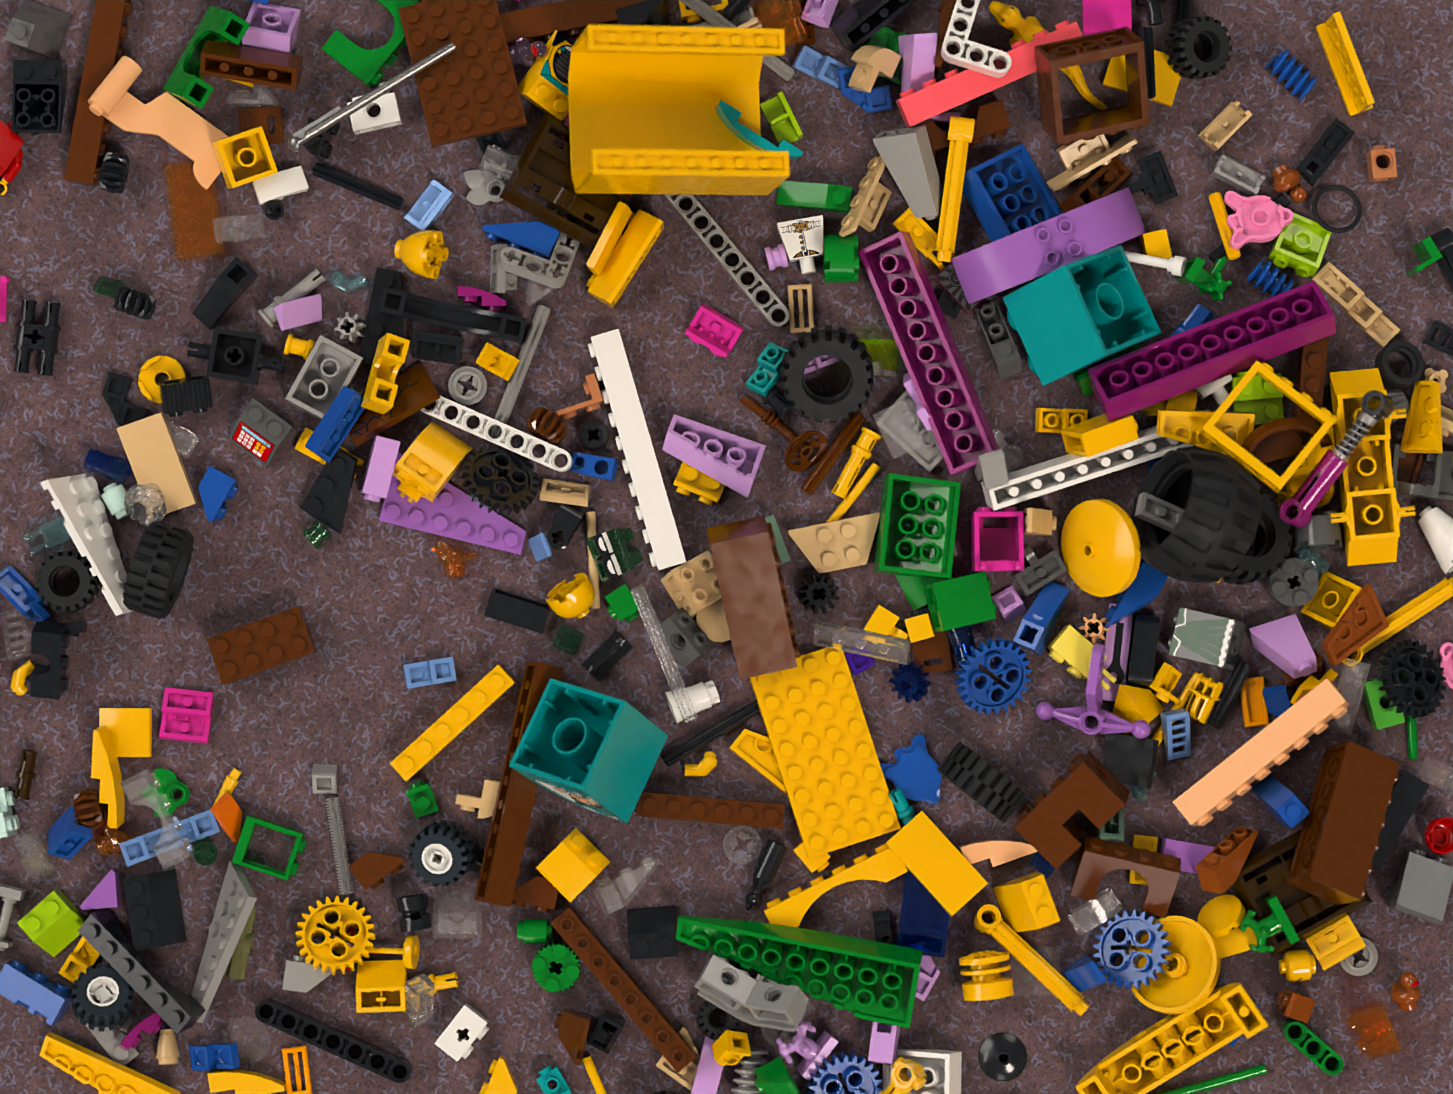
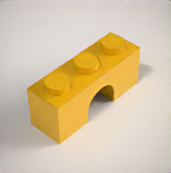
[361,333,410,415]

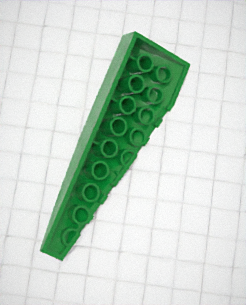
[676,915,923,1028]

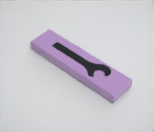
[1101,603,1133,701]

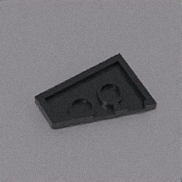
[299,448,358,534]

